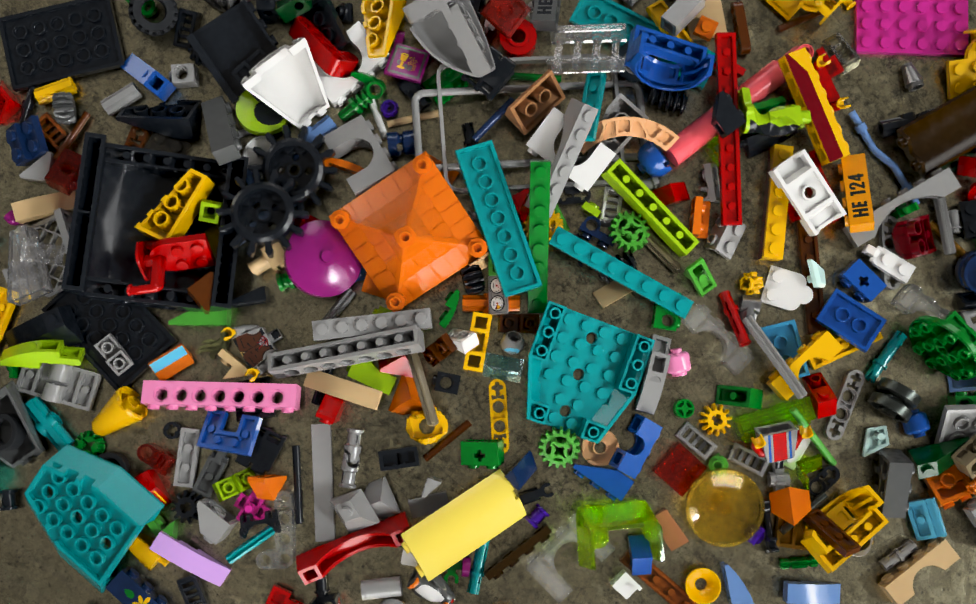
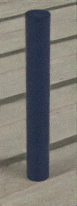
[471,97,515,143]

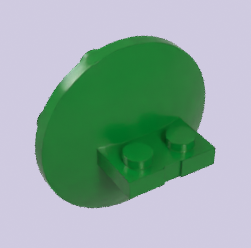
[908,310,976,381]

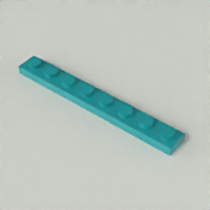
[549,226,694,319]

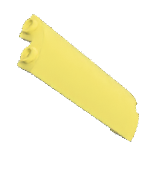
[401,469,527,582]

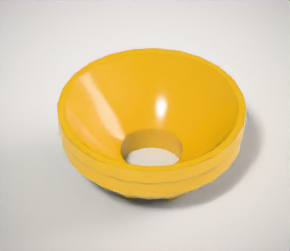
[685,568,721,604]

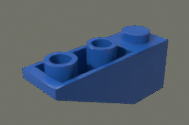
[120,53,176,102]
[571,463,634,501]

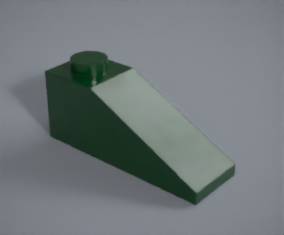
[909,436,970,480]

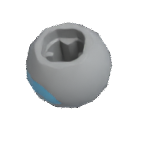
[500,331,525,355]

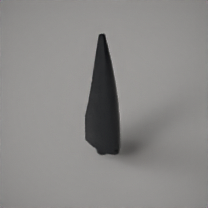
[739,127,805,158]

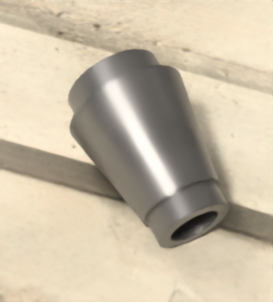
[901,62,924,92]

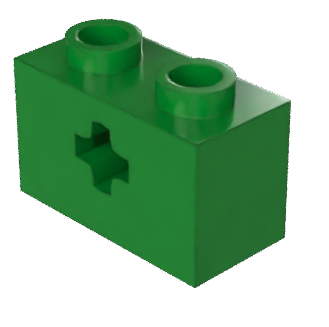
[461,439,504,469]

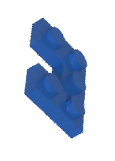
[196,410,263,457]

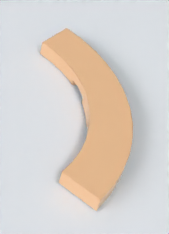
[580,116,680,155]

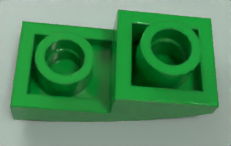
[439,289,460,330]

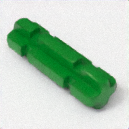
[779,556,818,570]

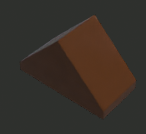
[187,272,214,314]

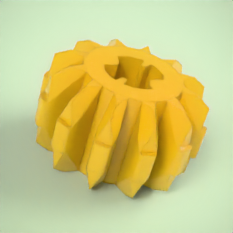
[698,403,732,436]

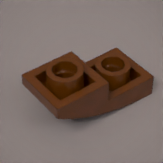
[498,314,539,334]
[423,333,458,367]

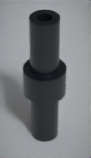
[18,86,36,123]

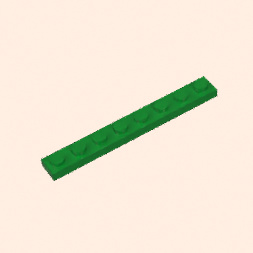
[527,160,551,313]

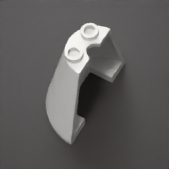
[241,37,330,129]

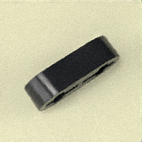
[557,187,591,206]

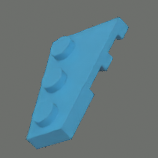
[761,319,810,378]

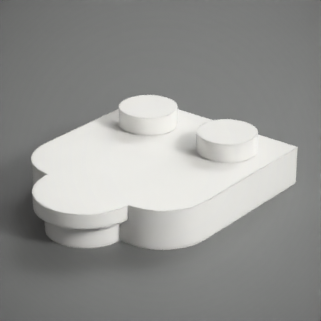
[760,265,813,311]

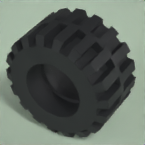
[128,0,179,36]

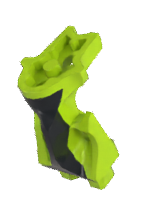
[738,87,811,137]

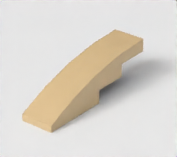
[303,371,383,410]

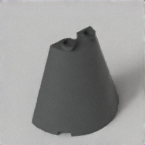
[0,380,46,468]

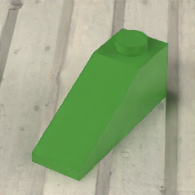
[168,308,232,326]

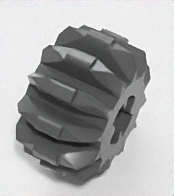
[52,92,77,125]

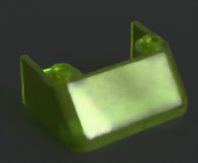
[576,499,665,570]

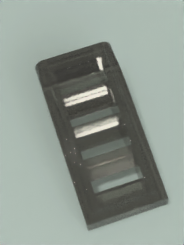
[822,32,861,75]

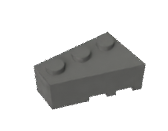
[875,448,915,518]

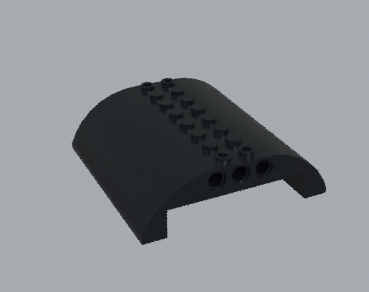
[61,132,249,312]

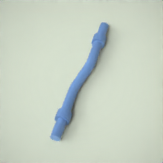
[848,110,920,204]

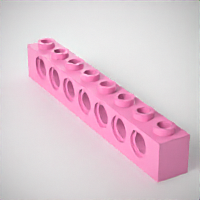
[141,380,301,413]

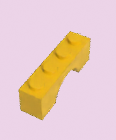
[766,330,844,401]

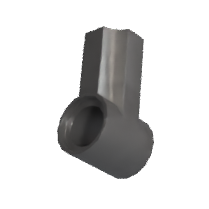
[738,295,762,335]

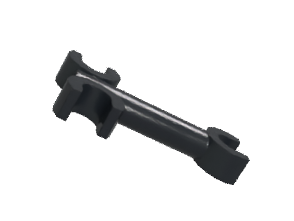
[759,501,780,553]

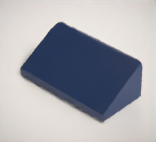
[504,450,537,491]

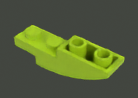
[0,339,85,369]

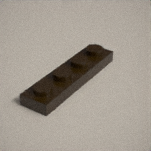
[484,523,552,581]

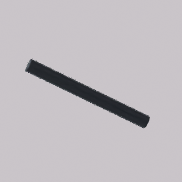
[292,445,303,524]

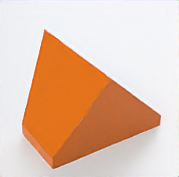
[388,376,435,415]
[769,487,812,526]

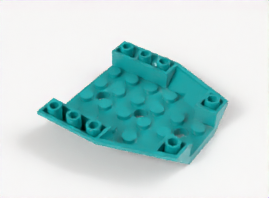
[526,300,655,444]
[24,444,165,593]

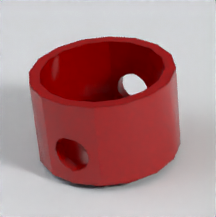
[499,18,537,58]

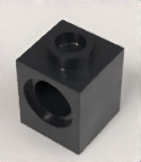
[431,371,461,395]

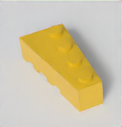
[135,168,215,241]

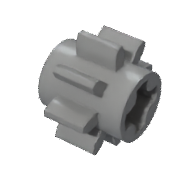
[767,468,790,491]

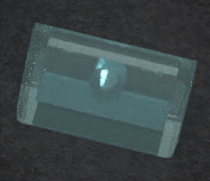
[483,353,524,383]

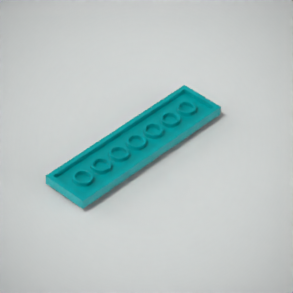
[569,0,716,90]
[455,140,542,298]

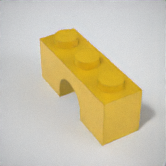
[463,311,492,373]

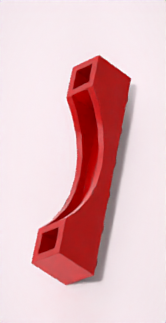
[296,511,412,585]

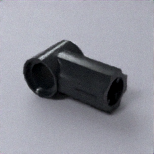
[396,79,432,112]
[877,112,916,138]

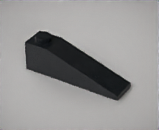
[116,100,202,140]
[4,305,84,347]

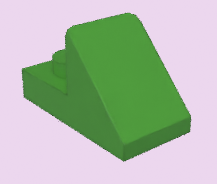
[683,257,717,297]
[147,514,180,540]

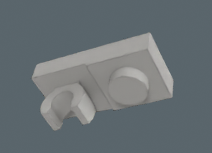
[700,163,720,203]

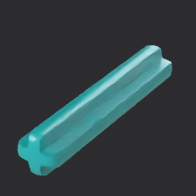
[225,525,275,564]

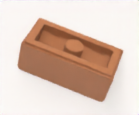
[649,508,689,551]

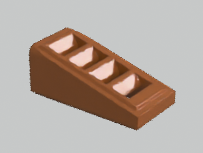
[39,112,69,151]

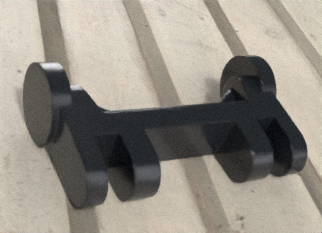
[239,509,281,539]

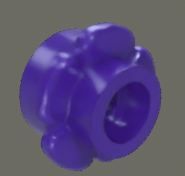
[380,99,398,118]

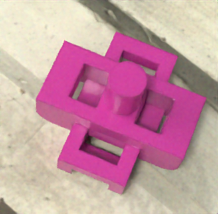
[233,490,271,522]

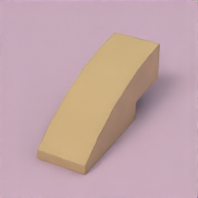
[11,190,76,224]

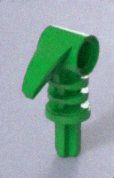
[338,71,386,122]

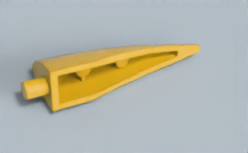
[128,532,170,571]

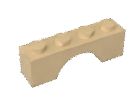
[878,537,960,604]

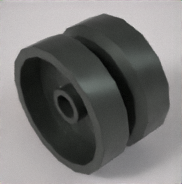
[868,377,922,423]

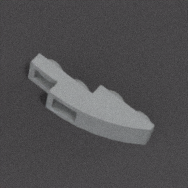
[635,334,672,415]

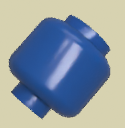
[901,409,931,438]

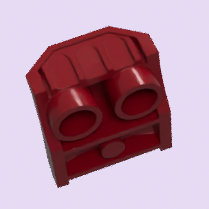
[892,214,937,260]

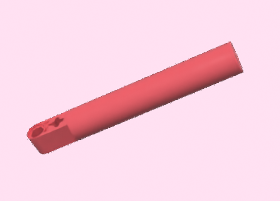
[662,44,814,166]

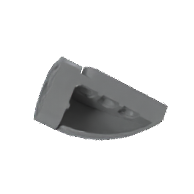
[402,0,495,77]

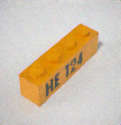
[837,153,875,233]

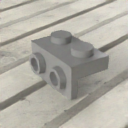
[704,214,747,260]

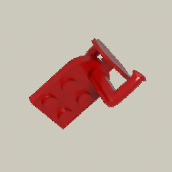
[126,233,215,296]

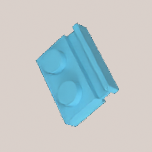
[908,497,947,541]

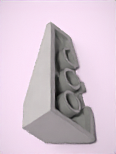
[584,92,649,162]

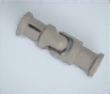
[338,428,364,489]

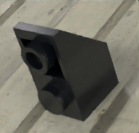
[711,90,746,139]

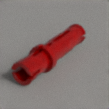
[718,290,751,347]

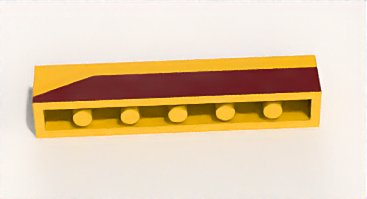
[778,47,850,166]
[758,144,794,262]

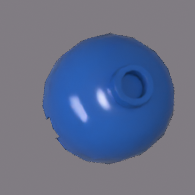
[637,141,673,177]

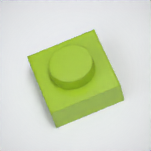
[580,201,602,218]

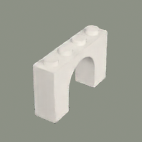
[314,21,390,109]
[526,107,616,192]

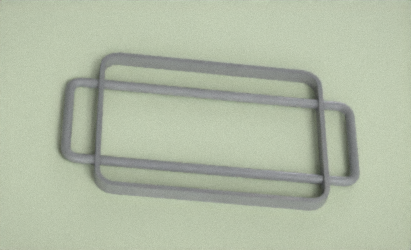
[411,53,648,194]

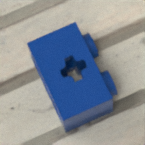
[837,258,887,303]

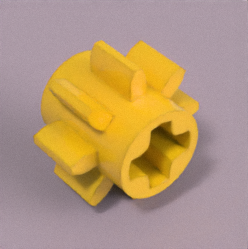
[739,272,764,295]

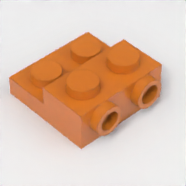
[923,464,973,510]

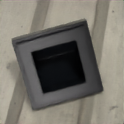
[956,292,976,311]

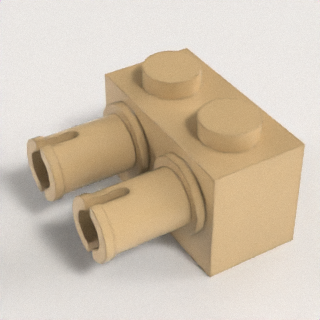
[247,241,285,276]

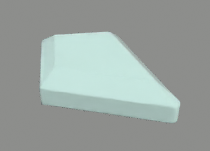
[807,259,826,288]
[862,425,890,457]

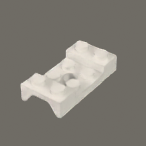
[768,149,847,236]

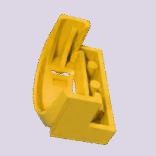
[800,485,889,574]

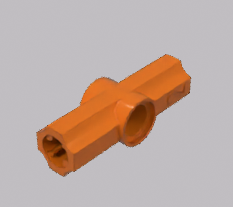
[462,293,520,314]

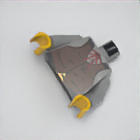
[220,324,283,382]

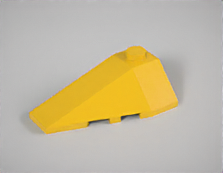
[361,0,407,58]

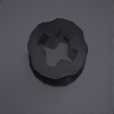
[0,489,18,511]

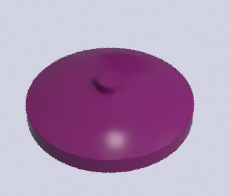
[284,220,362,298]

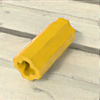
[33,77,77,106]

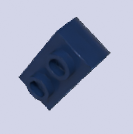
[578,216,614,250]

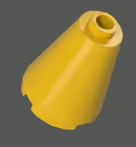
[92,386,148,436]

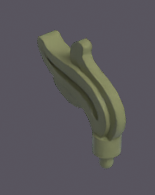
[196,326,230,360]

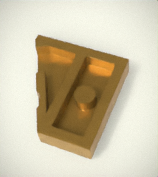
[774,516,808,551]

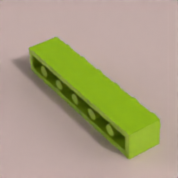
[601,158,699,257]

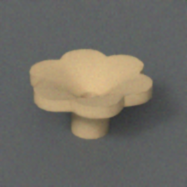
[468,252,489,270]

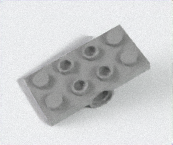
[16,363,102,411]

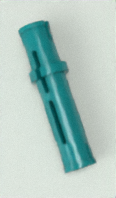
[864,330,907,383]
[467,540,490,595]

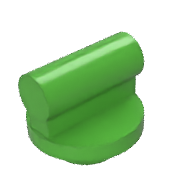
[708,453,729,475]

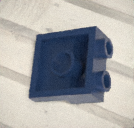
[6,115,49,166]

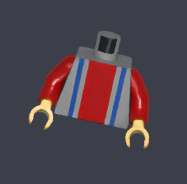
[750,420,814,469]

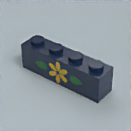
[106,567,168,604]

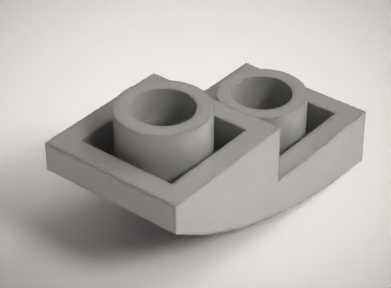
[94,333,134,376]

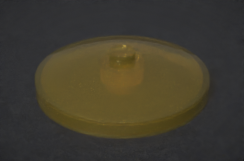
[685,468,765,547]

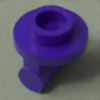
[744,524,765,545]

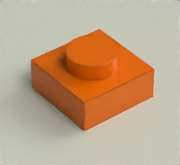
[693,15,719,42]

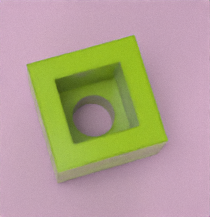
[198,199,223,224]

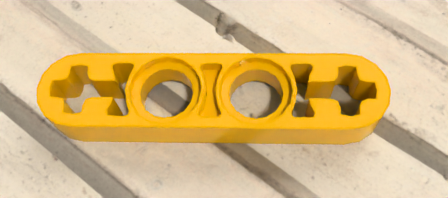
[489,379,509,454]

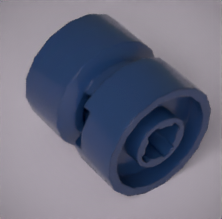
[387,130,415,157]

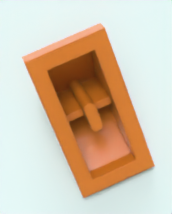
[247,474,287,501]

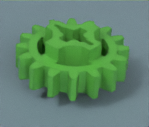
[608,211,650,253]
[538,426,580,469]

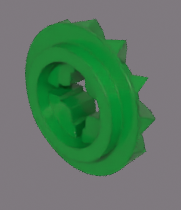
[74,431,105,456]

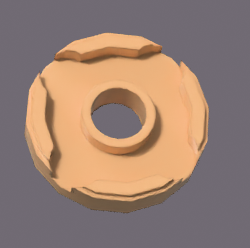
[580,431,619,467]

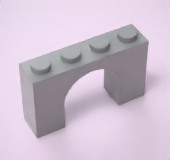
[623,0,706,37]
[324,114,398,197]

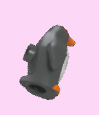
[407,569,455,604]

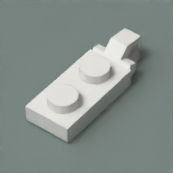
[861,244,916,284]

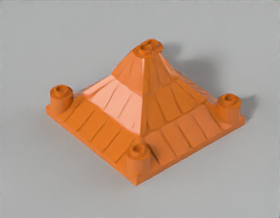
[328,151,488,312]

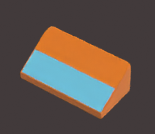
[148,343,194,381]

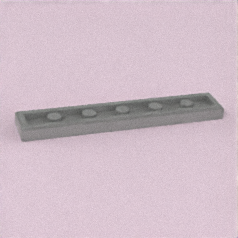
[311,423,336,542]

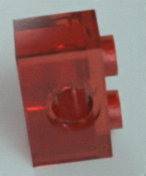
[44,148,82,196]

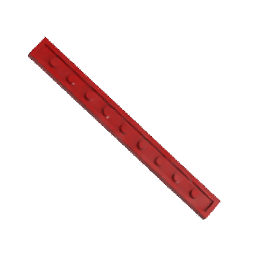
[715,32,742,226]

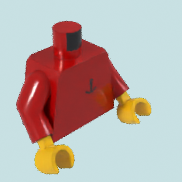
[791,54,851,112]

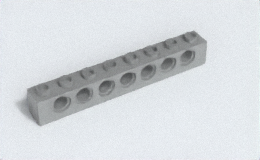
[267,325,425,379]

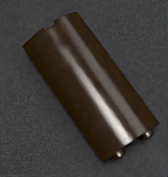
[896,85,976,177]

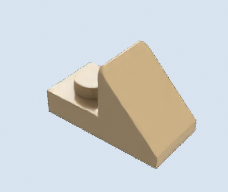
[217,348,253,379]

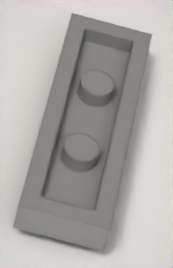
[173,427,202,488]

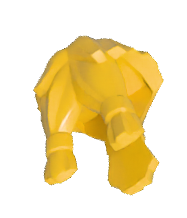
[405,407,448,445]

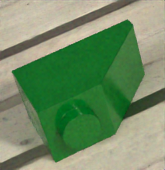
[715,385,763,409]

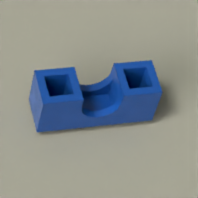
[609,413,663,479]

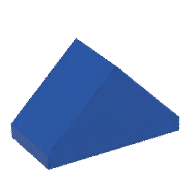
[628,534,653,576]

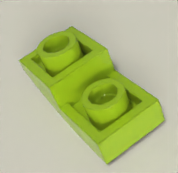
[212,467,255,502]

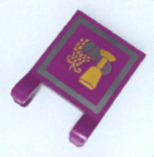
[384,30,431,84]

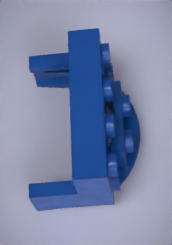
[624,24,715,91]

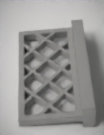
[26,208,72,297]

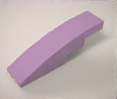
[149,531,232,587]

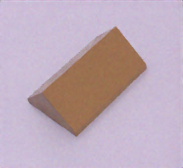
[505,69,566,135]

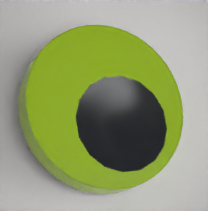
[236,90,289,136]

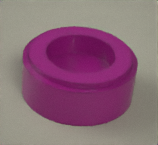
[461,557,471,577]

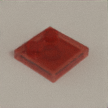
[480,0,531,39]
[652,442,707,497]

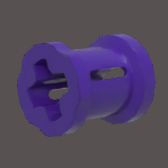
[524,503,550,529]

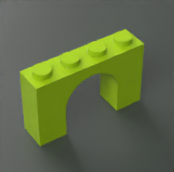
[346,306,399,396]

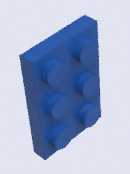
[814,288,887,353]

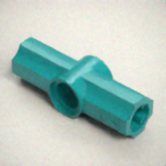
[25,396,74,451]

